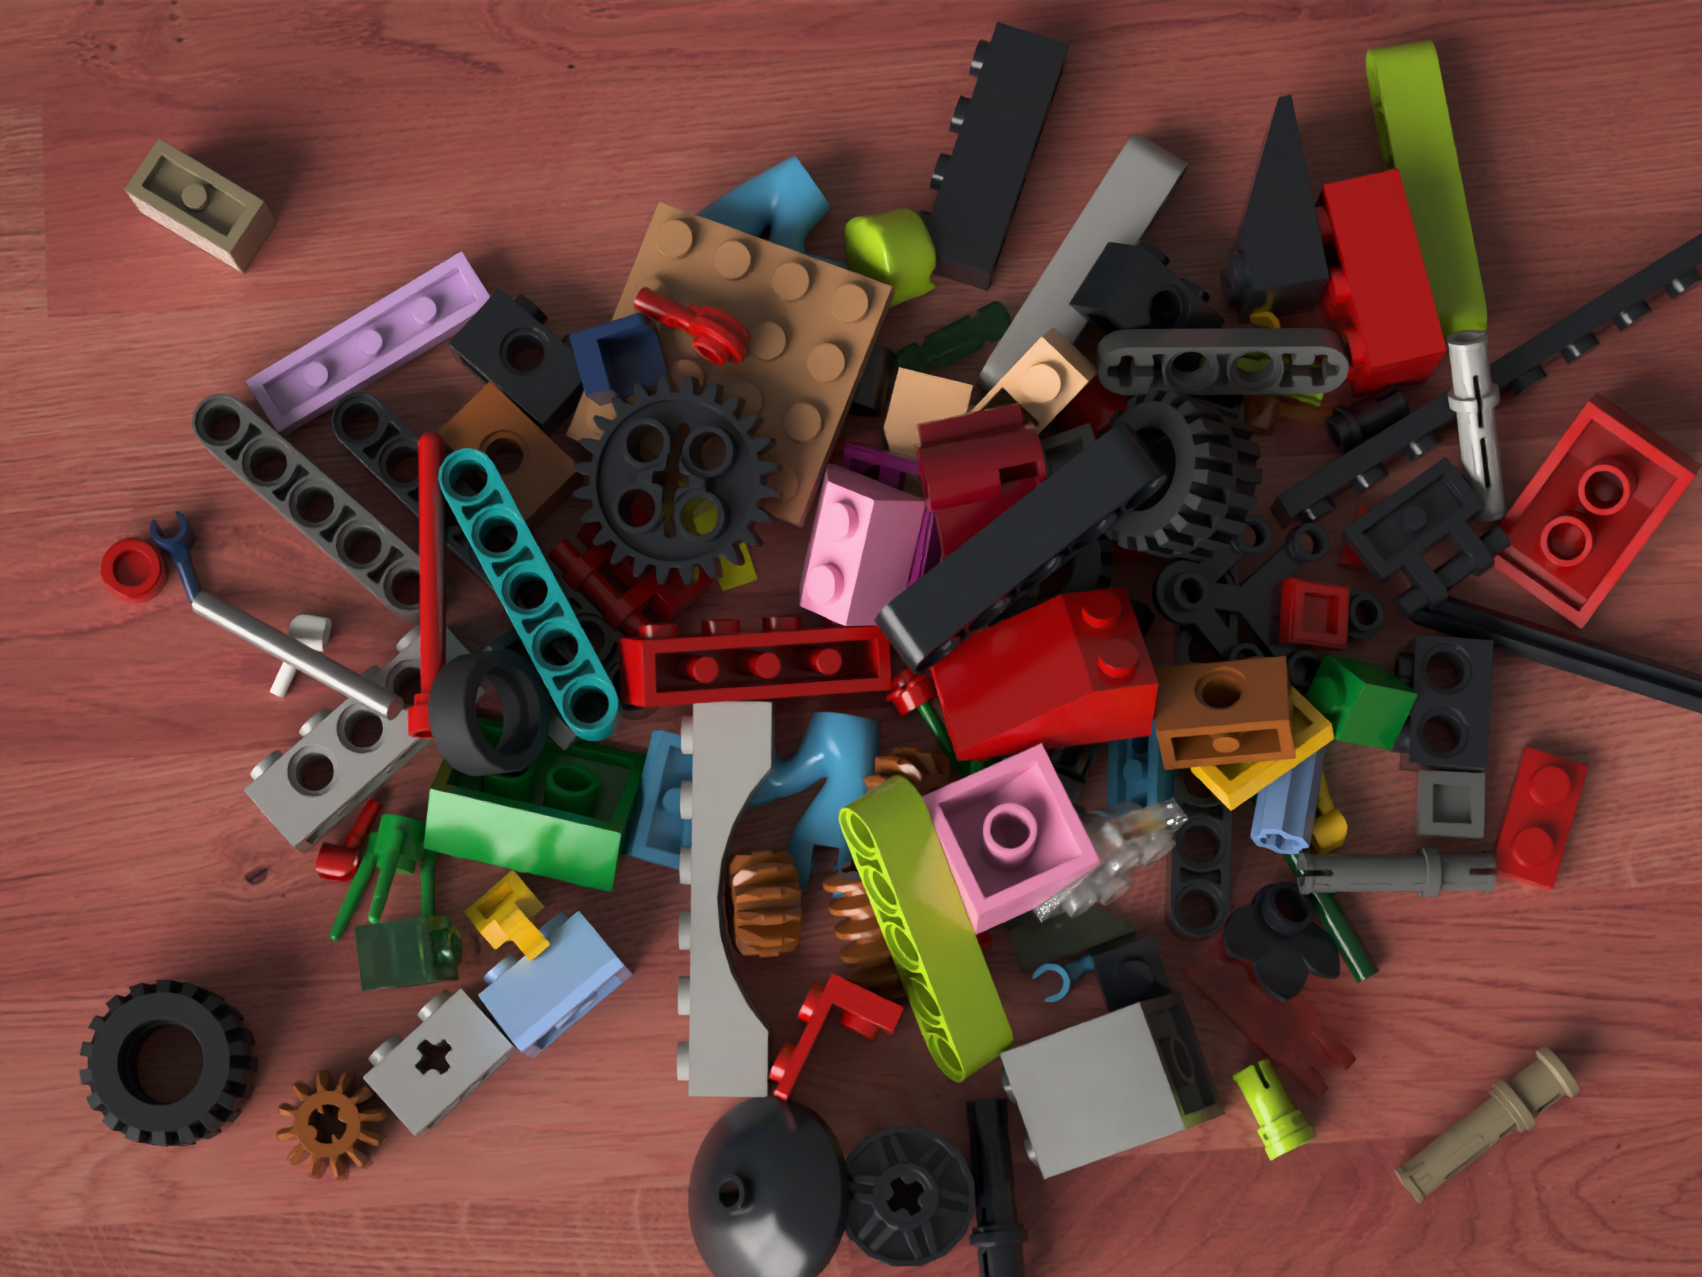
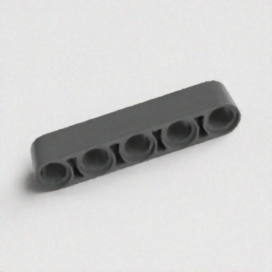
[192,393,420,625]

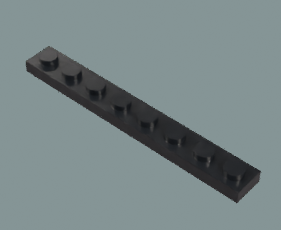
[1270,234,1702,530]

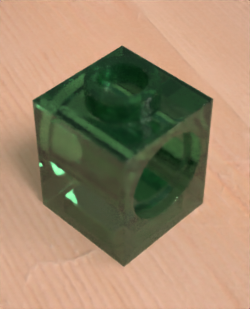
[354,915,463,991]

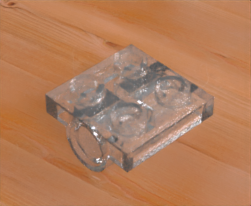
[1032,799,1189,921]

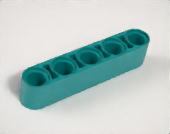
[438,448,623,741]

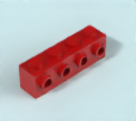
[618,615,891,707]

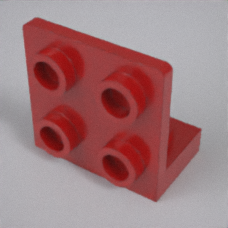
[769,973,904,1101]

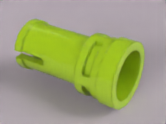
[1232,1057,1317,1161]

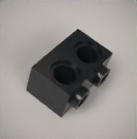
[1390,634,1494,773]

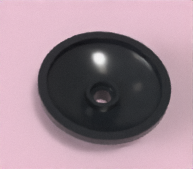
[688,1096,850,1277]

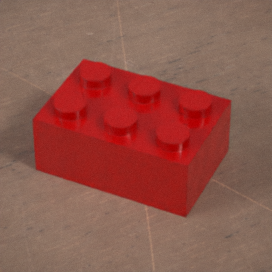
[1315,168,1447,398]

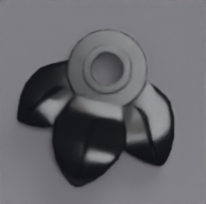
[1223,882,1340,1003]

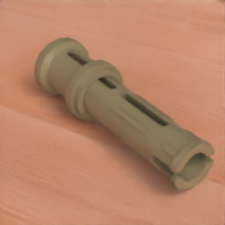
[1393,1045,1581,1204]

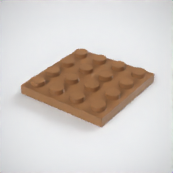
[566,201,896,528]

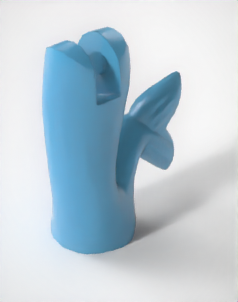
[696,155,847,269]
[746,712,881,897]

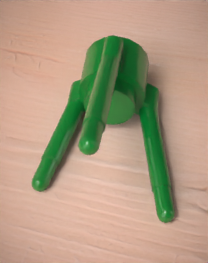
[329,814,439,977]

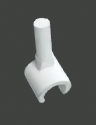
[270,614,332,698]

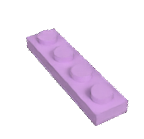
[246,251,490,437]

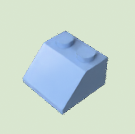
[478,911,633,1058]

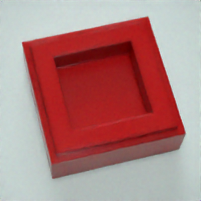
[1278,578,1350,651]

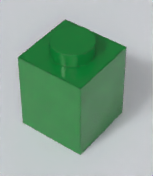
[1305,654,1418,750]

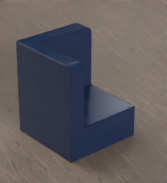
[569,312,671,406]

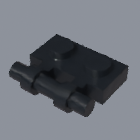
[1342,456,1511,619]

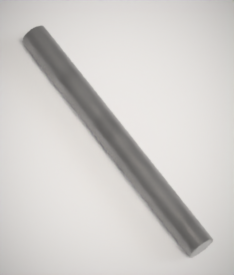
[192,590,404,720]

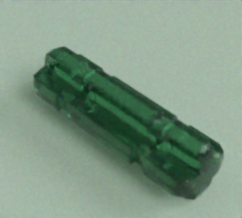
[895,301,1012,375]

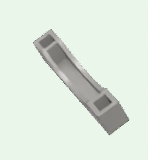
[677,701,776,1097]

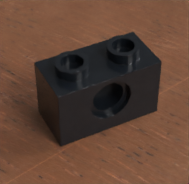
[1069,241,1226,372]
[448,288,584,438]

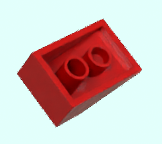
[1493,393,1702,629]
[930,586,1159,761]

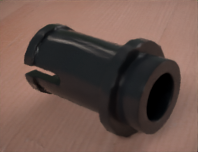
[1324,384,1410,452]

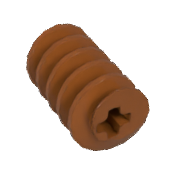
[822,860,907,999]

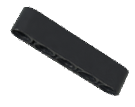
[875,423,1169,674]

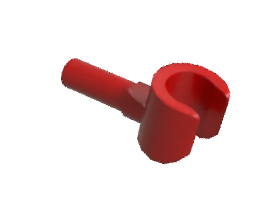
[316,798,383,883]

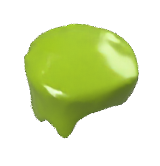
[844,208,936,308]

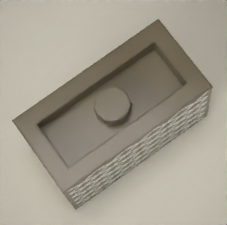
[124,138,276,274]

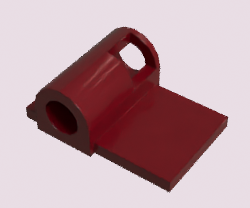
[914,402,1047,560]

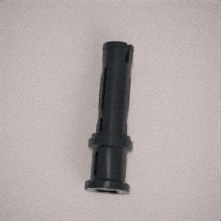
[965,1099,1029,1277]

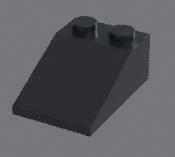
[1220,95,1330,324]

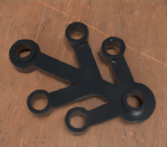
[1152,515,1384,690]

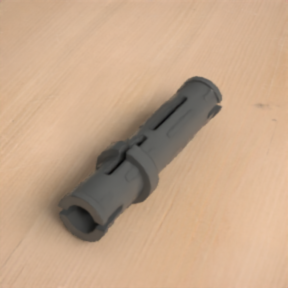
[1296,847,1496,898]

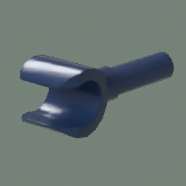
[150,511,202,604]

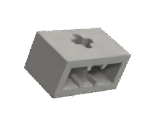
[363,988,519,1137]

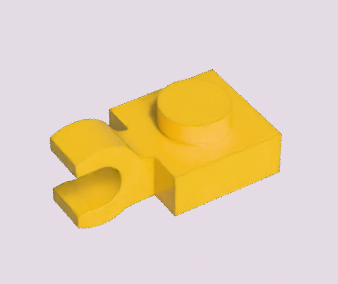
[464,870,551,962]

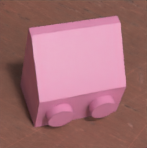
[799,464,926,626]
[922,743,1100,934]

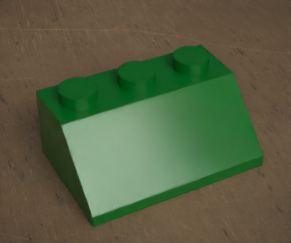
[423,716,647,892]

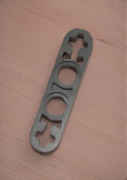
[1096,328,1349,395]

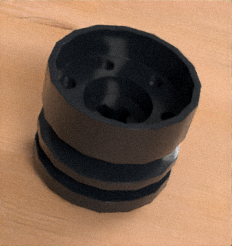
[845,1126,975,1267]

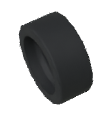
[428,649,551,776]

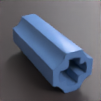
[1250,745,1326,854]

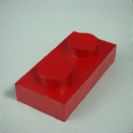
[1487,747,1588,890]

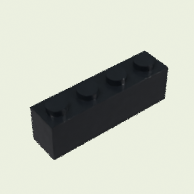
[919,22,1069,291]

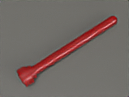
[408,431,446,739]

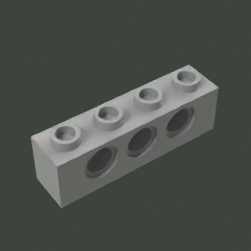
[244,624,494,854]

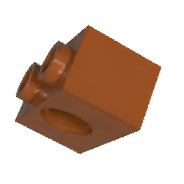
[437,381,585,534]
[1155,656,1296,770]

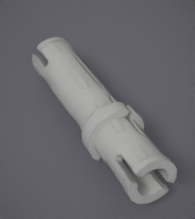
[1446,330,1508,522]

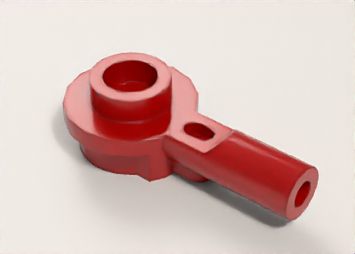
[634,287,751,366]

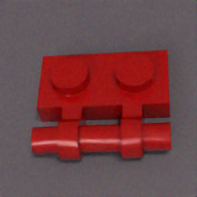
[548,501,714,637]

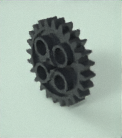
[573,375,783,586]

